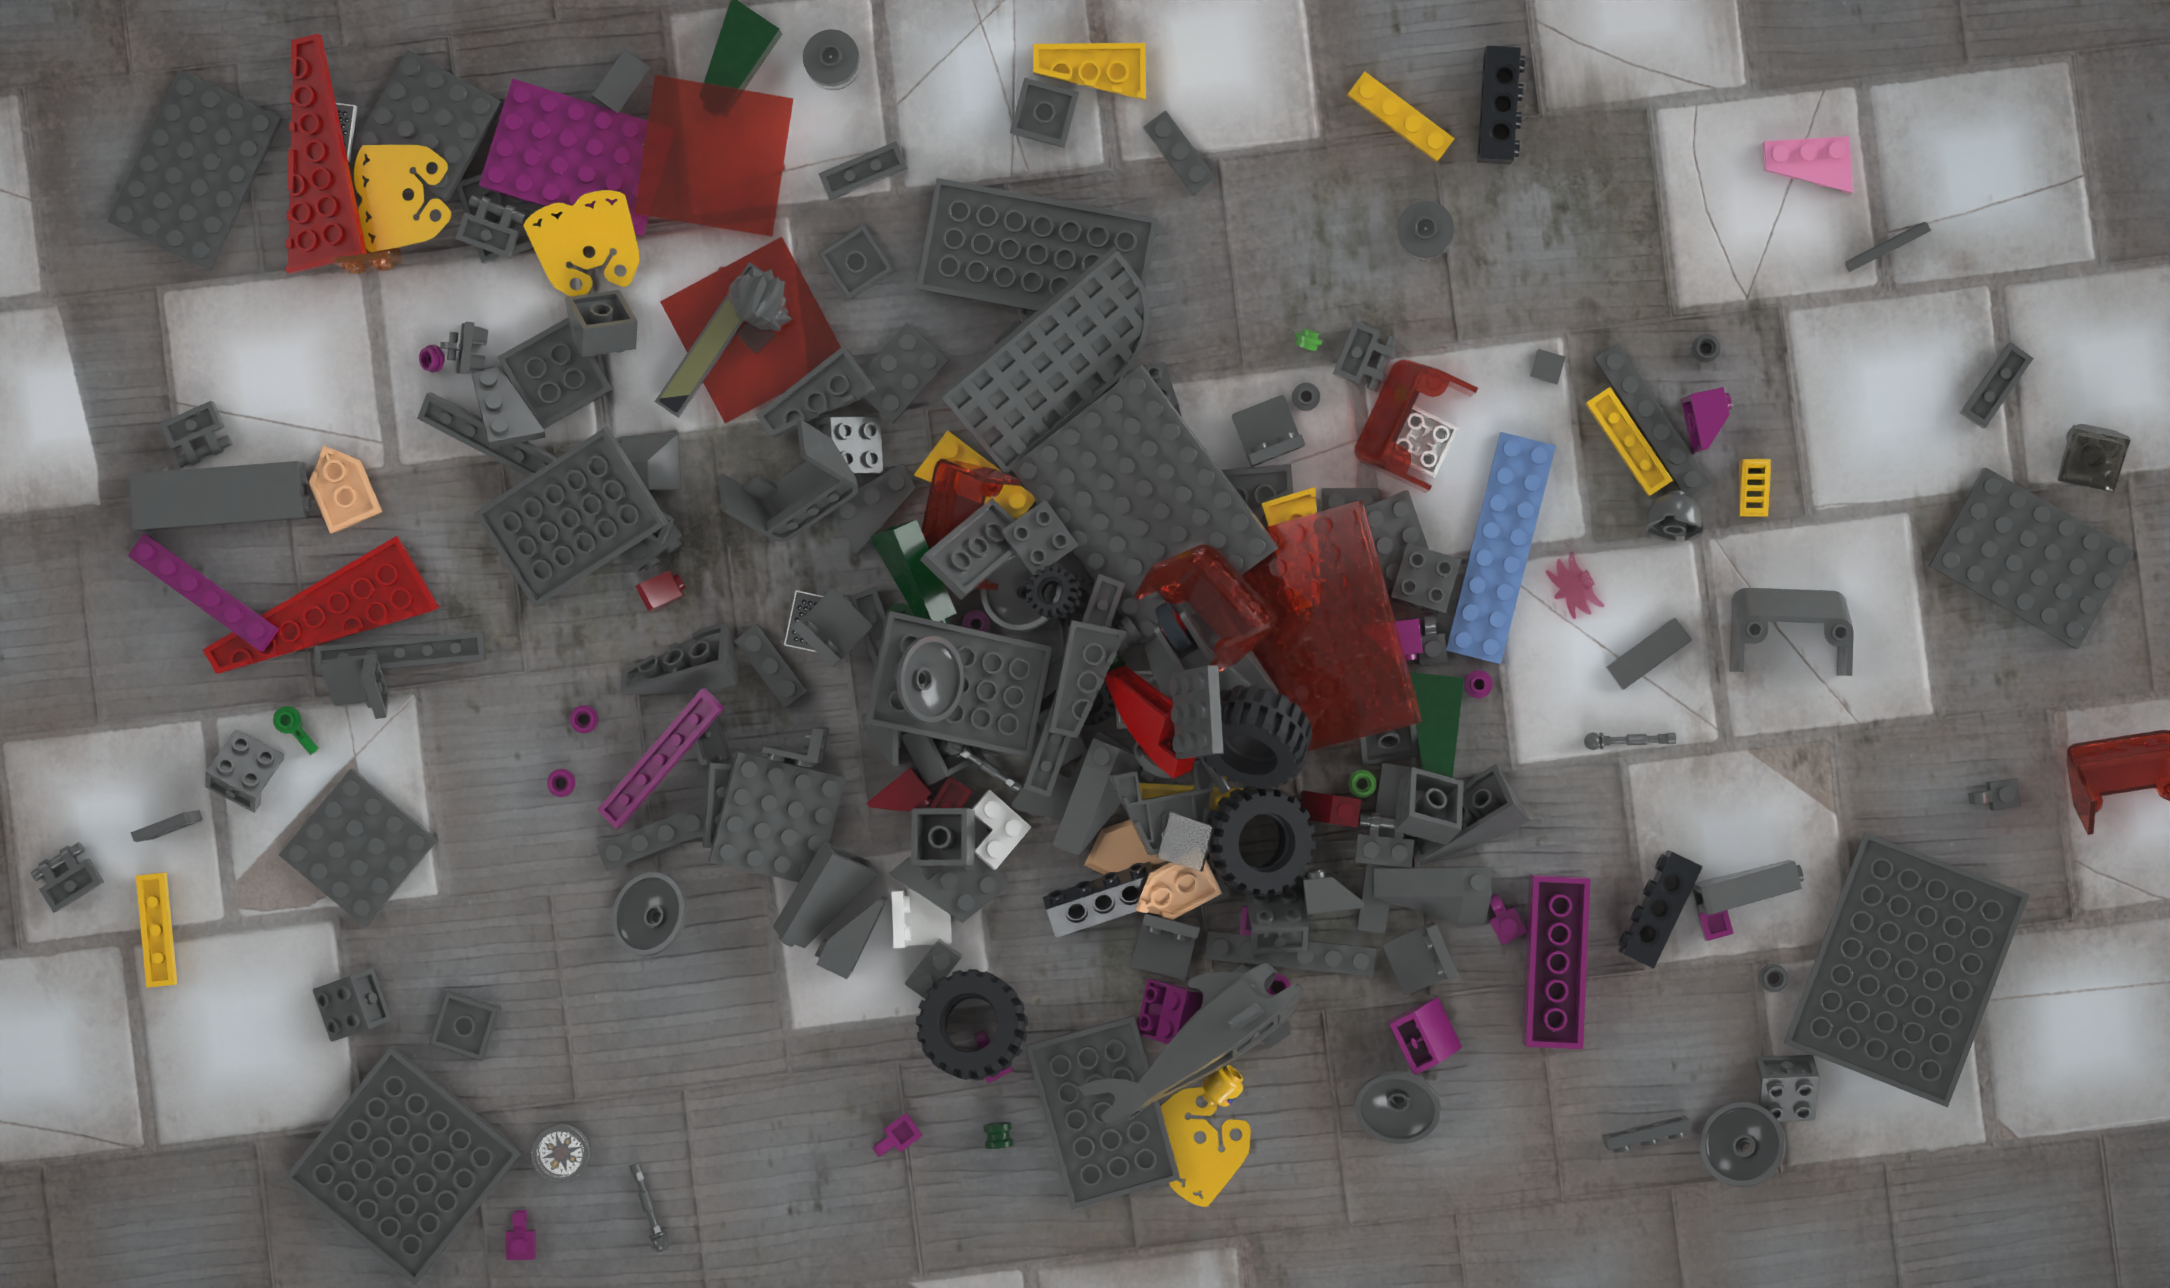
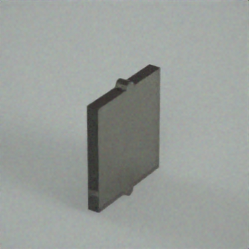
[1157,812,1215,872]

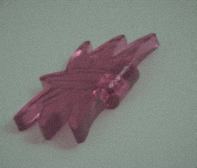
[1546,551,1605,619]

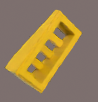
[1739,459,1771,517]

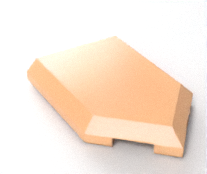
[309,445,383,534]
[1084,819,1172,875]
[1136,847,1222,920]

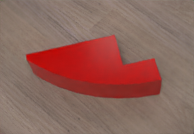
[1105,666,1196,779]

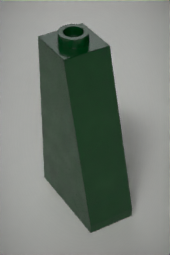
[699,0,782,117]
[870,519,956,623]
[1405,672,1464,778]

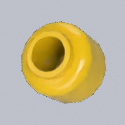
[1201,1065,1243,1107]

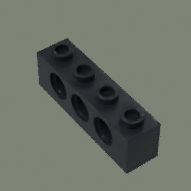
[1477,45,1525,165]
[1618,850,1703,969]
[1043,861,1153,938]

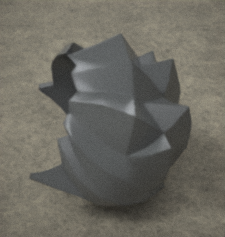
[728,267,792,331]

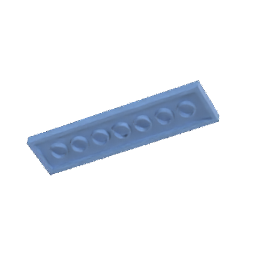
[1446,432,1556,664]

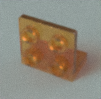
[333,233,402,274]

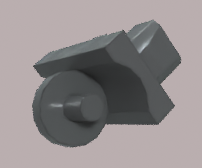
[440,321,488,374]

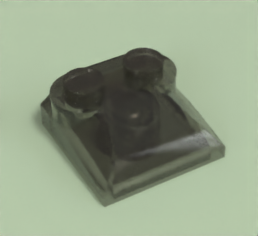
[2057,424,2131,492]

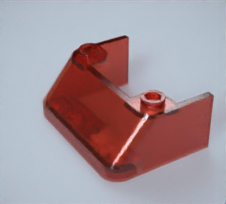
[1354,359,1478,493]
[921,459,1021,590]
[1134,544,1277,672]
[2066,730,2170,835]

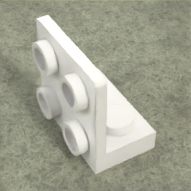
[892,889,952,948]

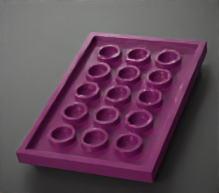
[479,78,676,238]

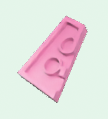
[1763,136,1853,194]

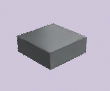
[1530,349,1566,385]

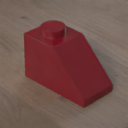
[635,571,686,612]
[866,767,933,812]
[1301,790,1362,828]

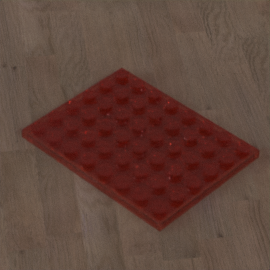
[1218,500,1422,751]

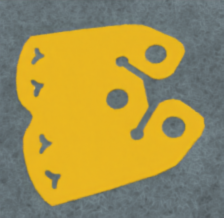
[354,145,451,253]
[523,190,640,297]
[1160,1087,1251,1207]

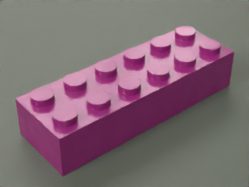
[1522,874,1591,1049]

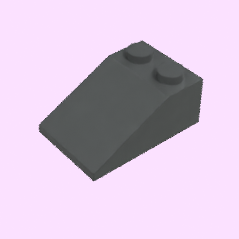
[815,896,888,979]

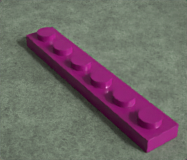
[128,533,279,652]
[597,688,725,829]

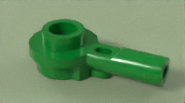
[273,706,319,755]

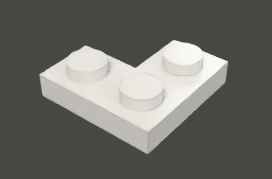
[972,790,1031,870]

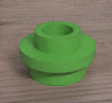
[1295,328,1323,351]
[1348,770,1376,798]

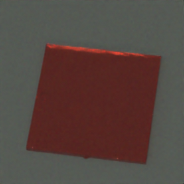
[634,75,794,236]
[660,237,841,424]

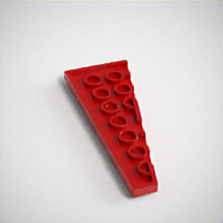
[285,34,367,274]
[203,536,440,674]

